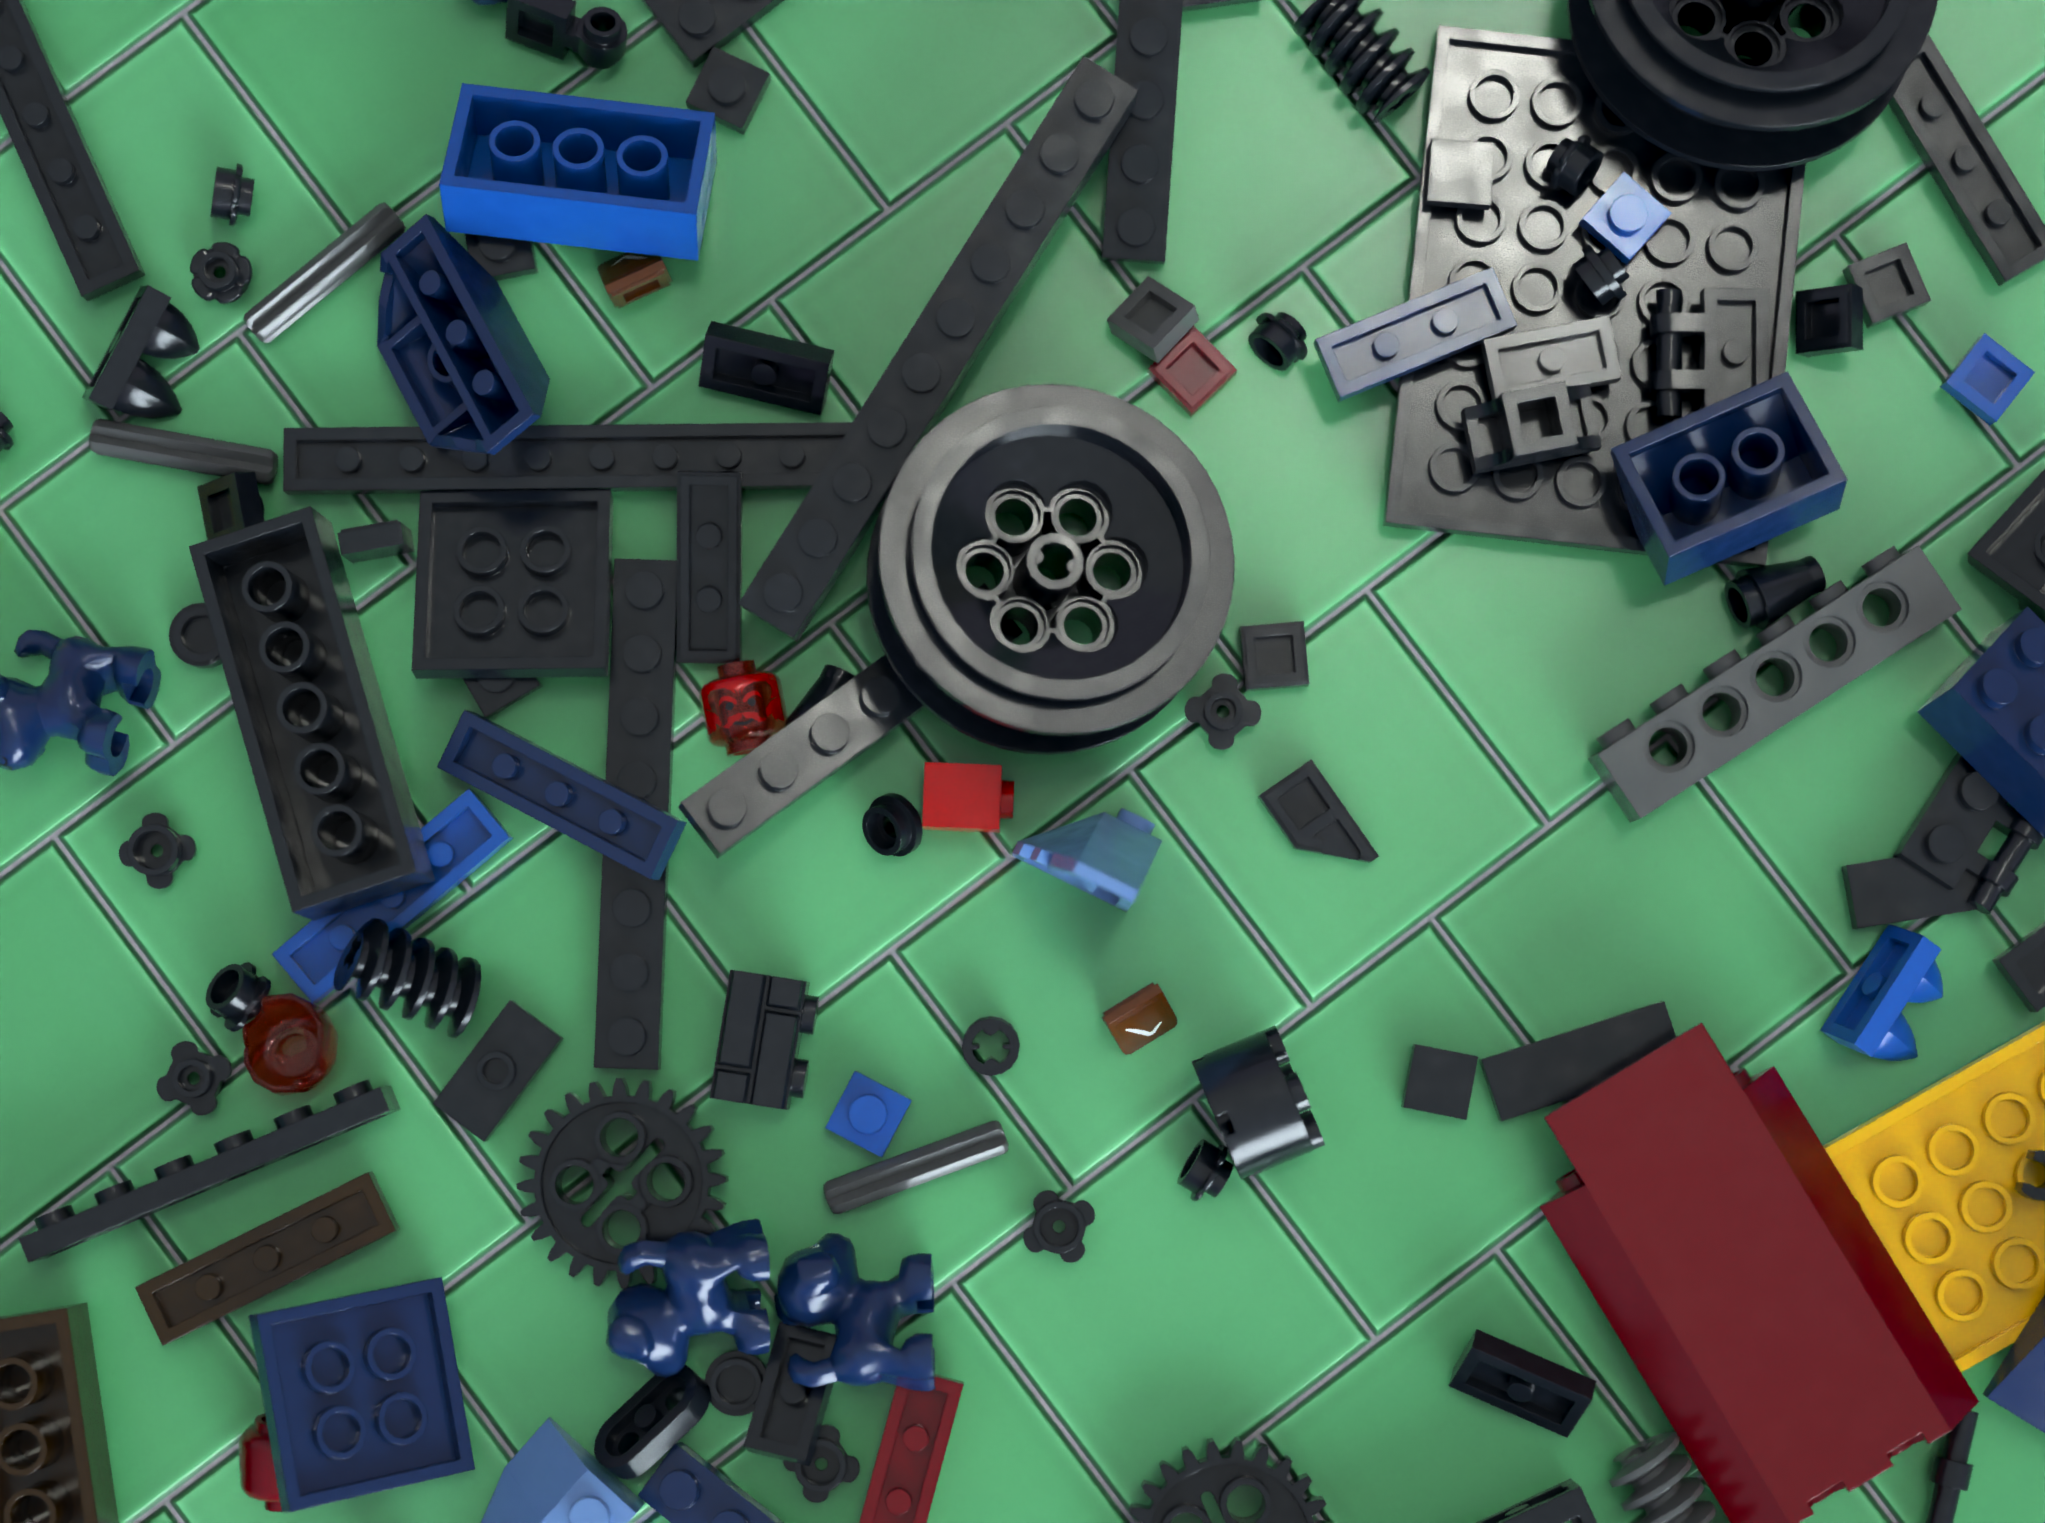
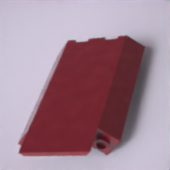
[1540,1023,1979,1523]

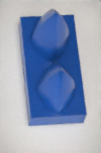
[1820,924,1943,1061]

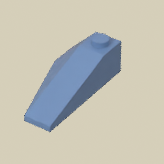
[1012,808,1162,912]
[481,1417,645,1523]

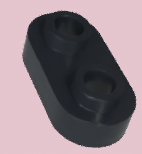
[594,1365,710,1479]

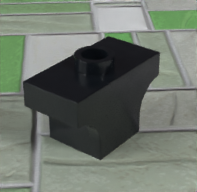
[1461,381,1602,474]

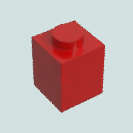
[922,762,1014,833]

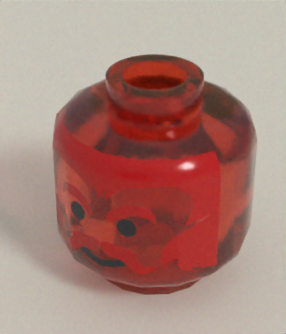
[700,660,788,757]

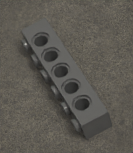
[1588,545,1962,822]

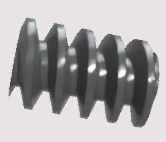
[1609,1431,1717,1523]

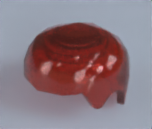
[242,993,339,1096]

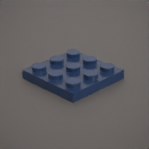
[249,1277,475,1512]

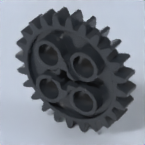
[517,1078,729,1289]
[1129,1437,1331,1523]

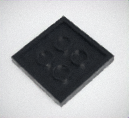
[412,489,613,679]

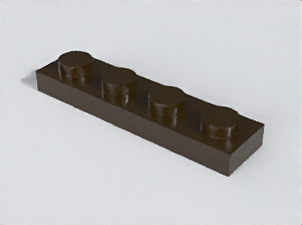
[135,1171,400,1346]

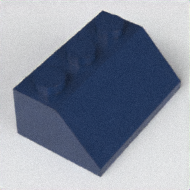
[1610,371,1847,586]

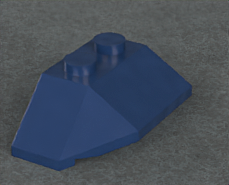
[377,214,550,455]

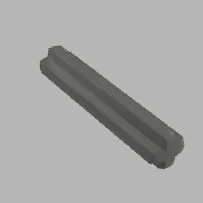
[243,203,405,343]
[89,419,278,485]
[823,1121,1009,1214]

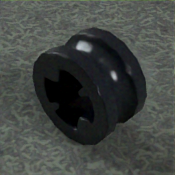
[962,1016,1020,1076]

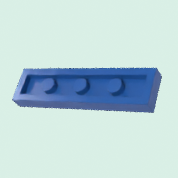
[272,789,513,1003]

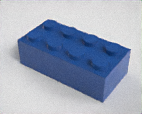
[439,83,717,261]

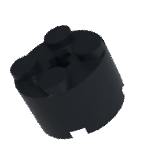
[1192,1026,1325,1179]

